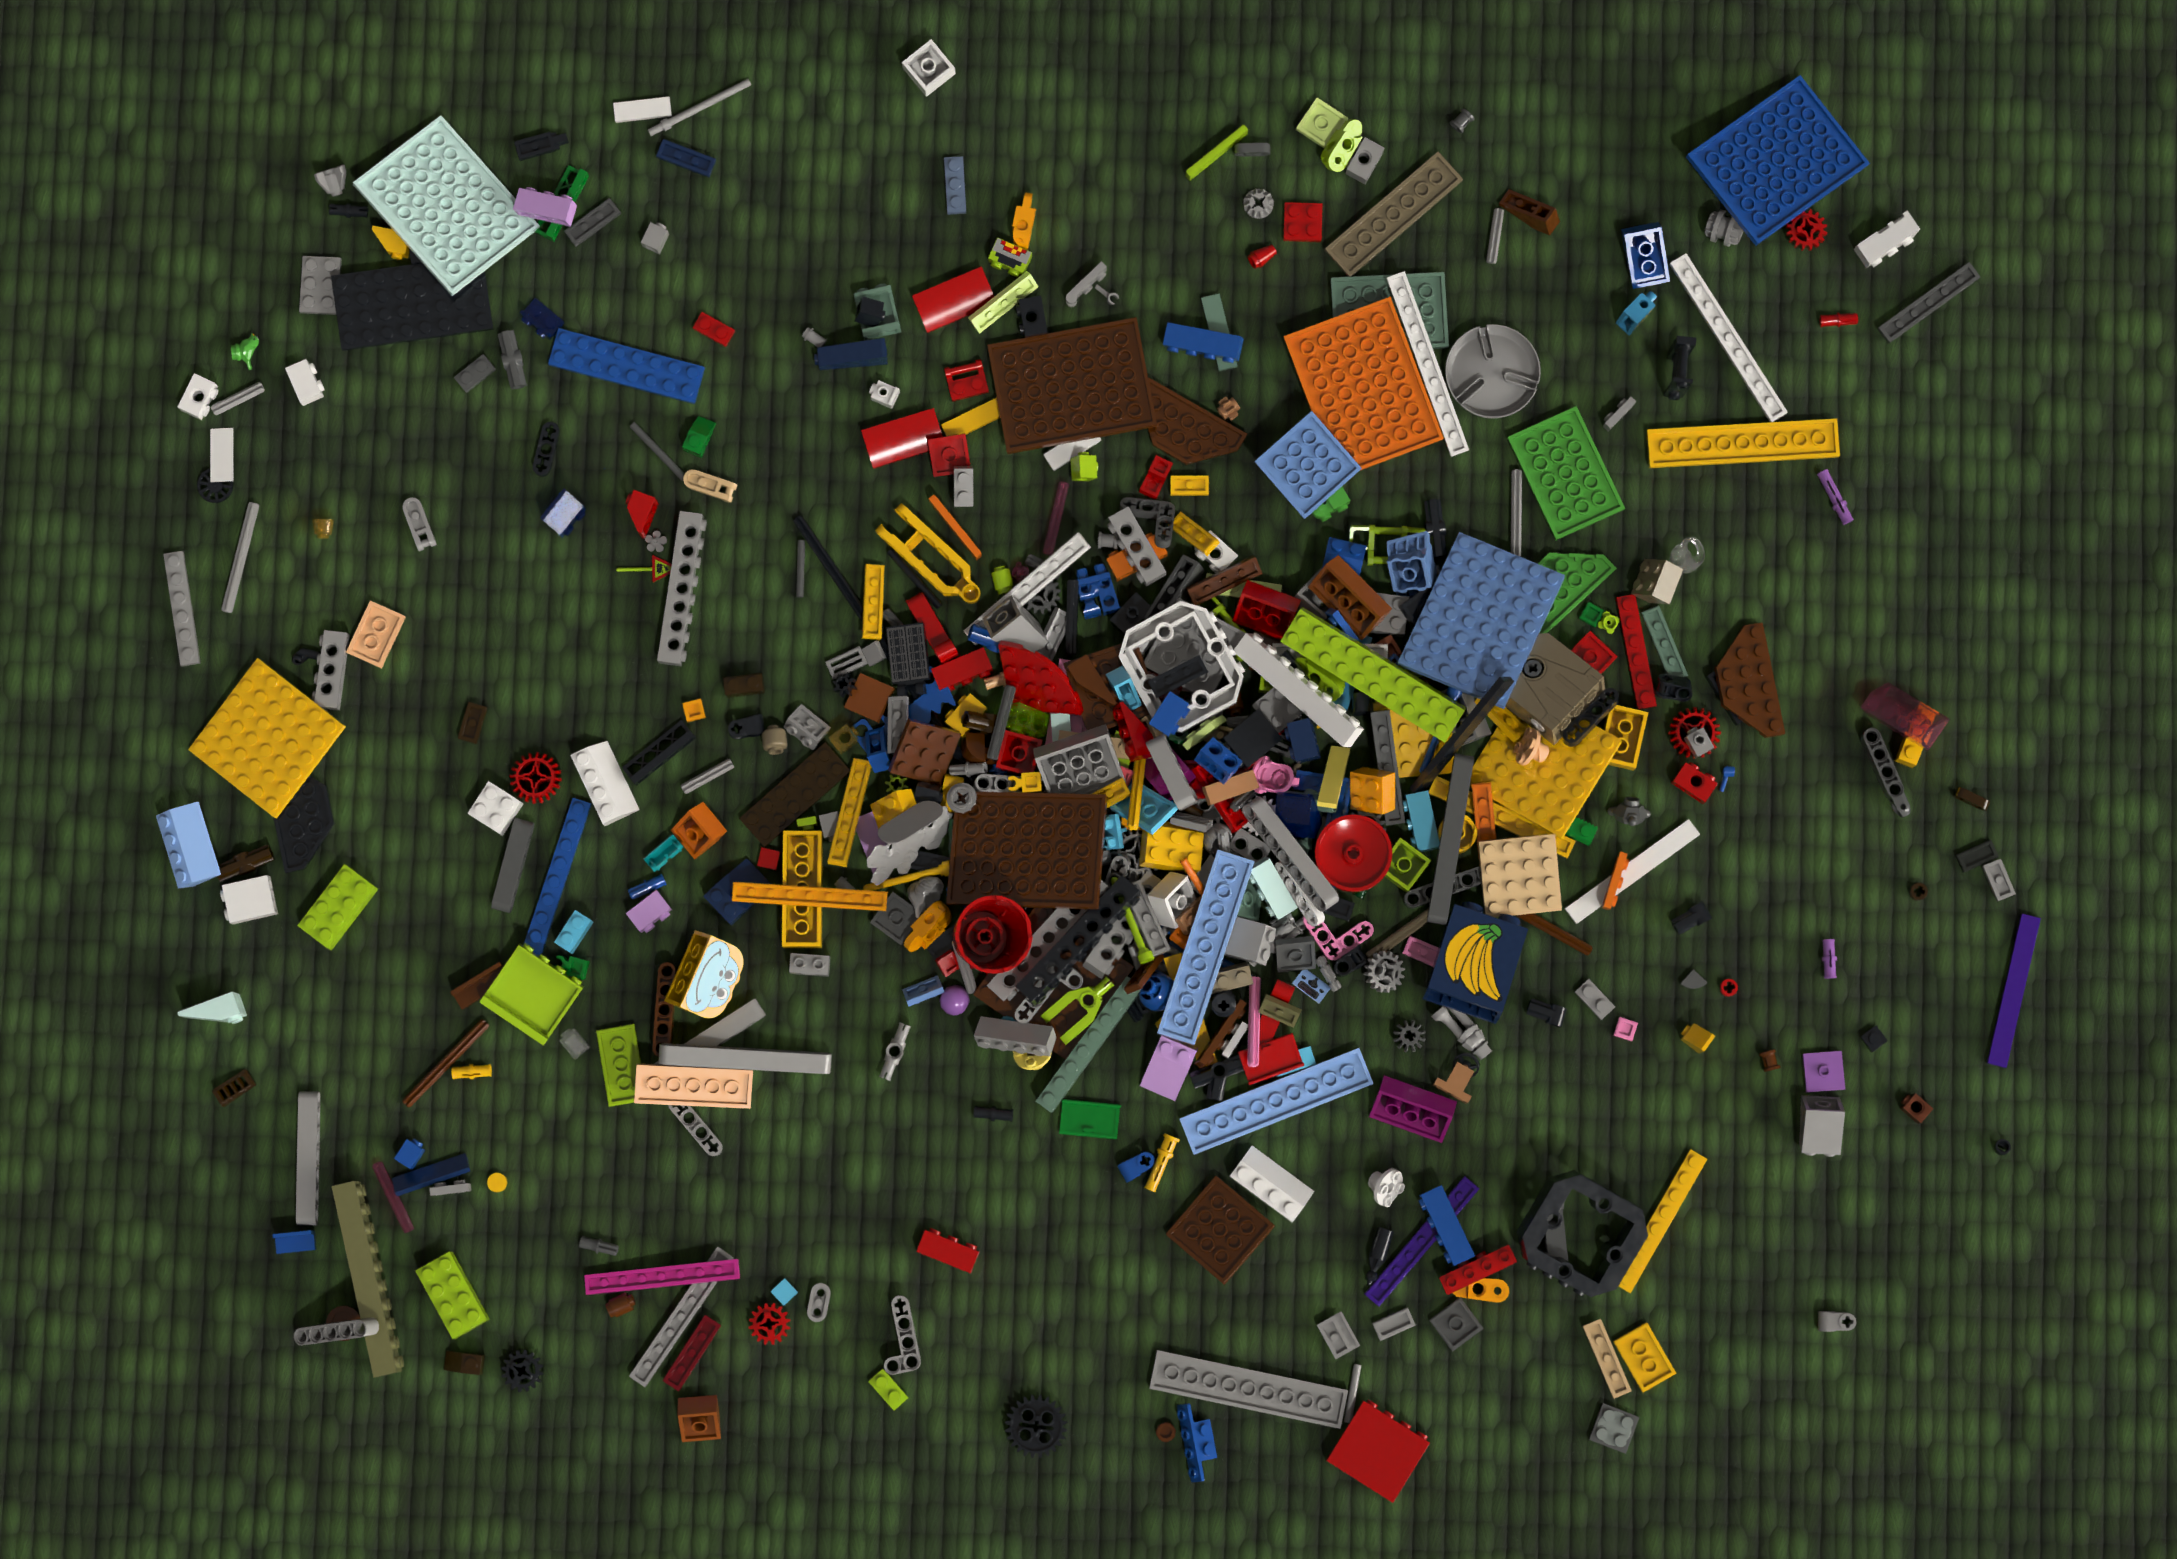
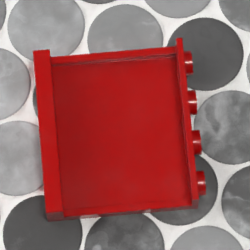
[1326,1399,1430,1503]

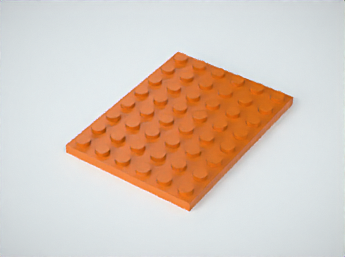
[1283,296,1444,471]

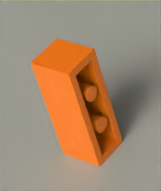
[1106,533,1168,582]

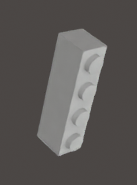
[974,1016,1057,1057]

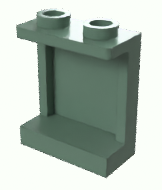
[854,284,901,341]

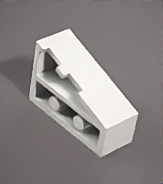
[1854,210,1920,268]

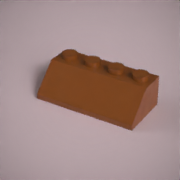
[1308,555,1392,641]

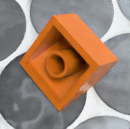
[671,802,727,860]

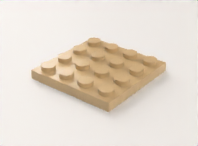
[1478,833,1562,917]

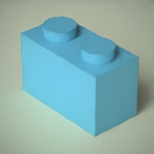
[554,910,593,954]

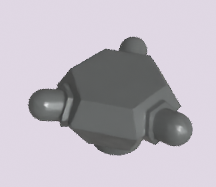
[1607,797,1651,826]

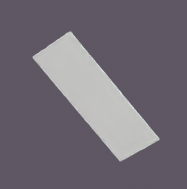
[210,428,233,482]

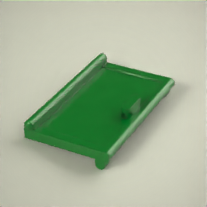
[1059,1099,1121,1139]

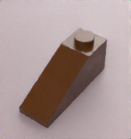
[1499,189,1560,236]

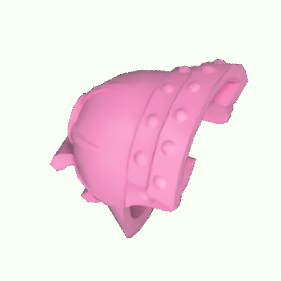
[1252,756,1300,794]

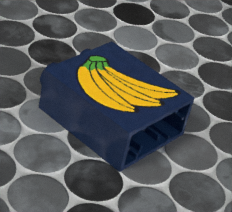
[1423,902,1528,1024]

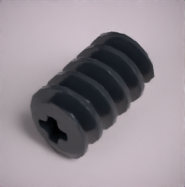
[1211,990,1236,1017]

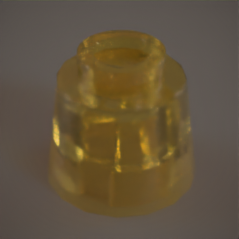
[313,519,334,539]

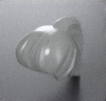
[1203,823,1232,857]
[907,876,944,918]

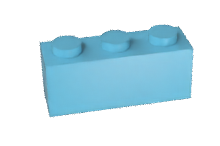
[1402,790,1440,852]

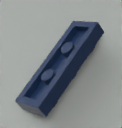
[656,139,716,178]

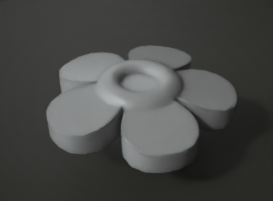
[645,531,667,552]

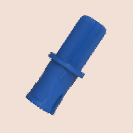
[628,874,667,899]

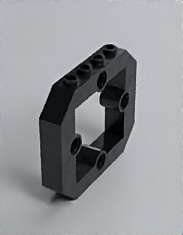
[1516,1170,1648,1297]

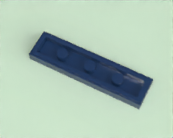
[392,1153,470,1196]

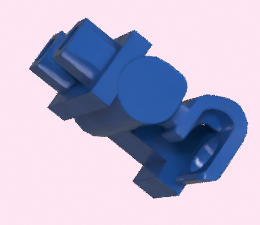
[1077,564,1120,620]

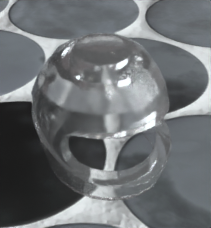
[1670,537,1705,574]

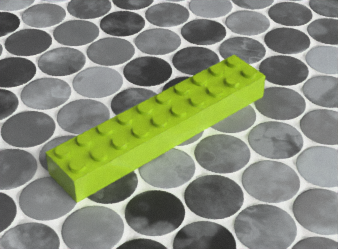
[1280,607,1466,743]

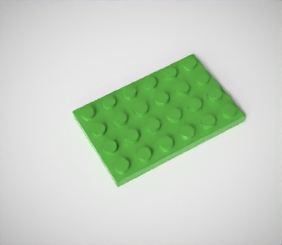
[1507,406,1625,541]

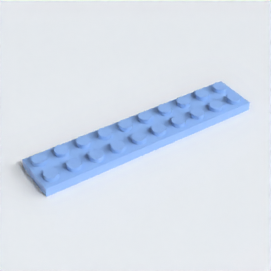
[1157,850,1255,1045]
[1179,1048,1373,1155]

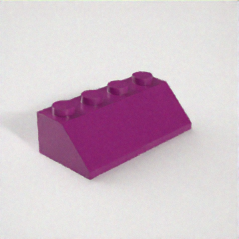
[1369,1075,1457,1143]

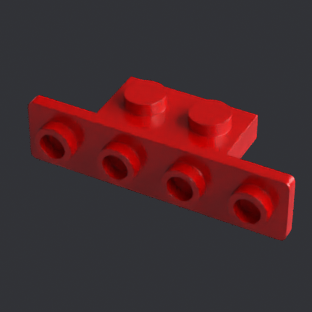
[1439,1245,1517,1295]

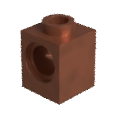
[1900,1093,1933,1124]

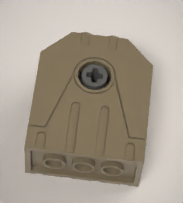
[1505,633,1605,745]

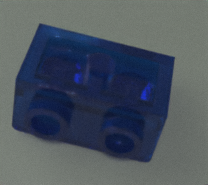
[519,298,565,340]

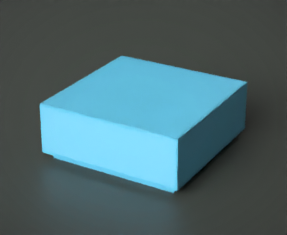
[770,1278,798,1306]

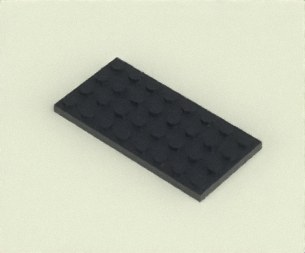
[331,263,494,351]

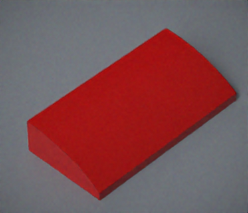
[912,266,994,333]
[861,408,943,469]

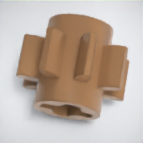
[1217,396,1240,421]

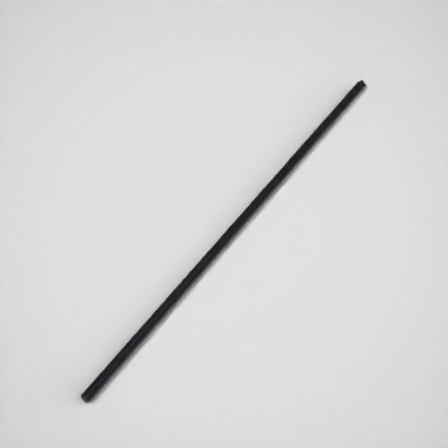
[793,515,1143,1022]

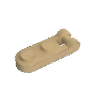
[683,470,737,503]

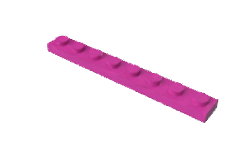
[584,1259,740,1295]

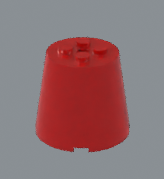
[953,895,1033,974]

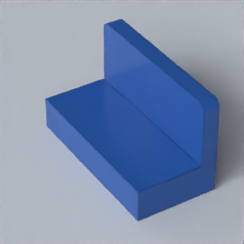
[272,1230,316,1254]

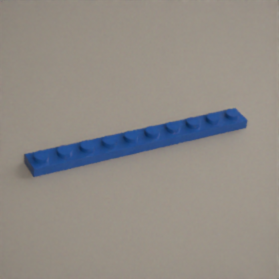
[524,798,592,956]

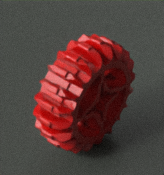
[1668,707,1721,759]
[510,752,562,804]

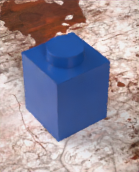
[394,1138,425,1170]

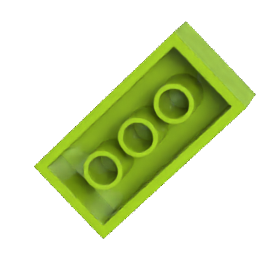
[297,864,378,950]
[416,1251,490,1339]

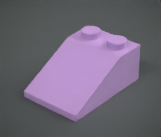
[1140,1035,1198,1101]

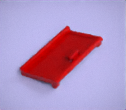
[1238,1033,1304,1085]

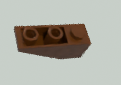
[1066,654,1118,707]

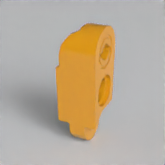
[1012,192,1036,250]
[904,901,952,952]
[1452,1278,1509,1303]

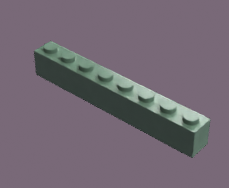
[1036,976,1140,1113]

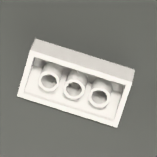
[570,741,640,826]
[1229,1146,1315,1223]

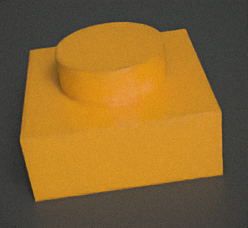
[682,699,706,723]

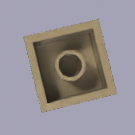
[1631,559,1683,604]

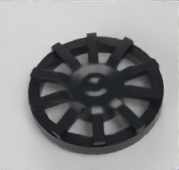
[197,468,233,503]

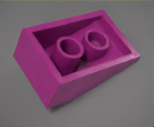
[1133,746,1196,800]

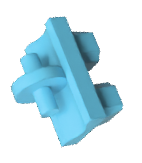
[1103,814,1127,850]

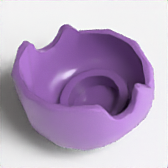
[940,985,970,1016]

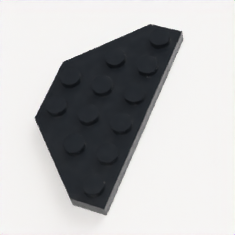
[273,775,335,874]

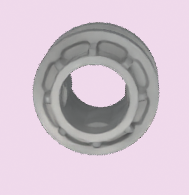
[1705,210,1743,247]

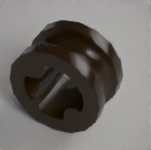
[1909,883,1928,901]

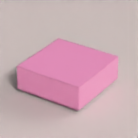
[1613,1017,1638,1042]

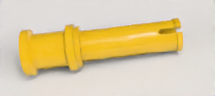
[1144,1133,1180,1192]

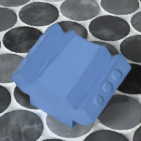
[1387,531,1438,597]

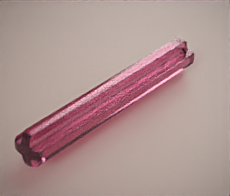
[1043,482,1069,556]
[372,1162,414,1233]

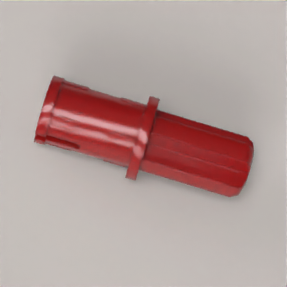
[1819,312,1858,327]

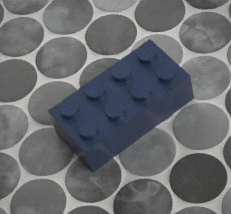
[1284,718,1321,763]

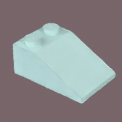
[177,992,247,1024]

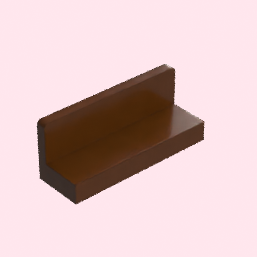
[450,962,504,1010]

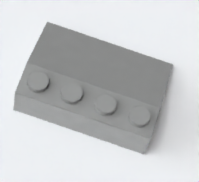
[1033,724,1126,794]

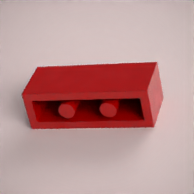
[931,647,993,691]
[916,1228,979,1273]

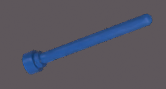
[1419,686,1462,773]

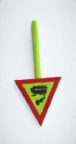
[616,555,672,583]

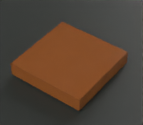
[844,673,895,723]

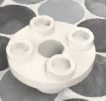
[1368,1168,1405,1207]

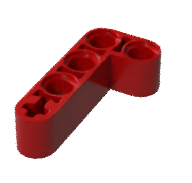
[905,592,959,665]
[1247,979,1295,1049]

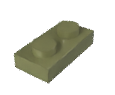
[1259,994,1302,1028]

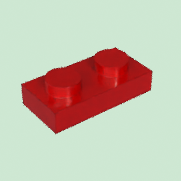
[693,312,735,347]

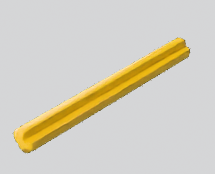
[1127,759,1146,831]

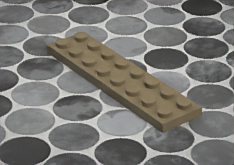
[1324,152,1463,277]

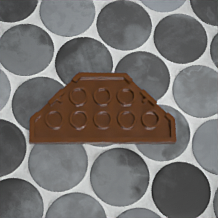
[1148,378,1247,465]
[1714,623,1785,738]

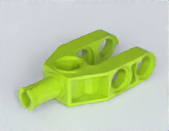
[1041,976,1115,1045]

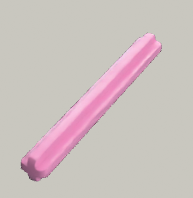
[1247,976,1261,1067]

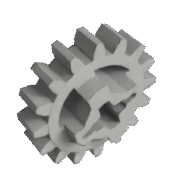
[1364,951,1405,993]

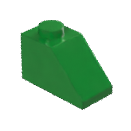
[682,416,716,458]

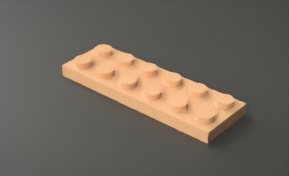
[634,1064,753,1109]

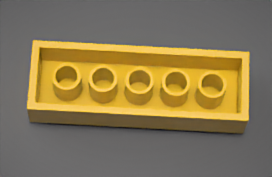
[782,831,823,948]

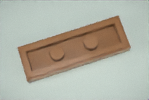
[1202,770,1259,806]

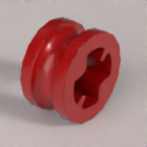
[1719,979,1738,997]

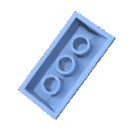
[156,802,221,889]

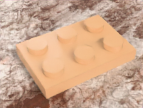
[346,601,406,669]

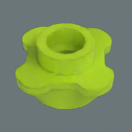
[1597,611,1620,634]

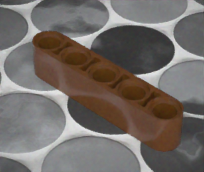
[652,962,677,1057]

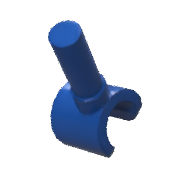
[1719,766,1735,792]

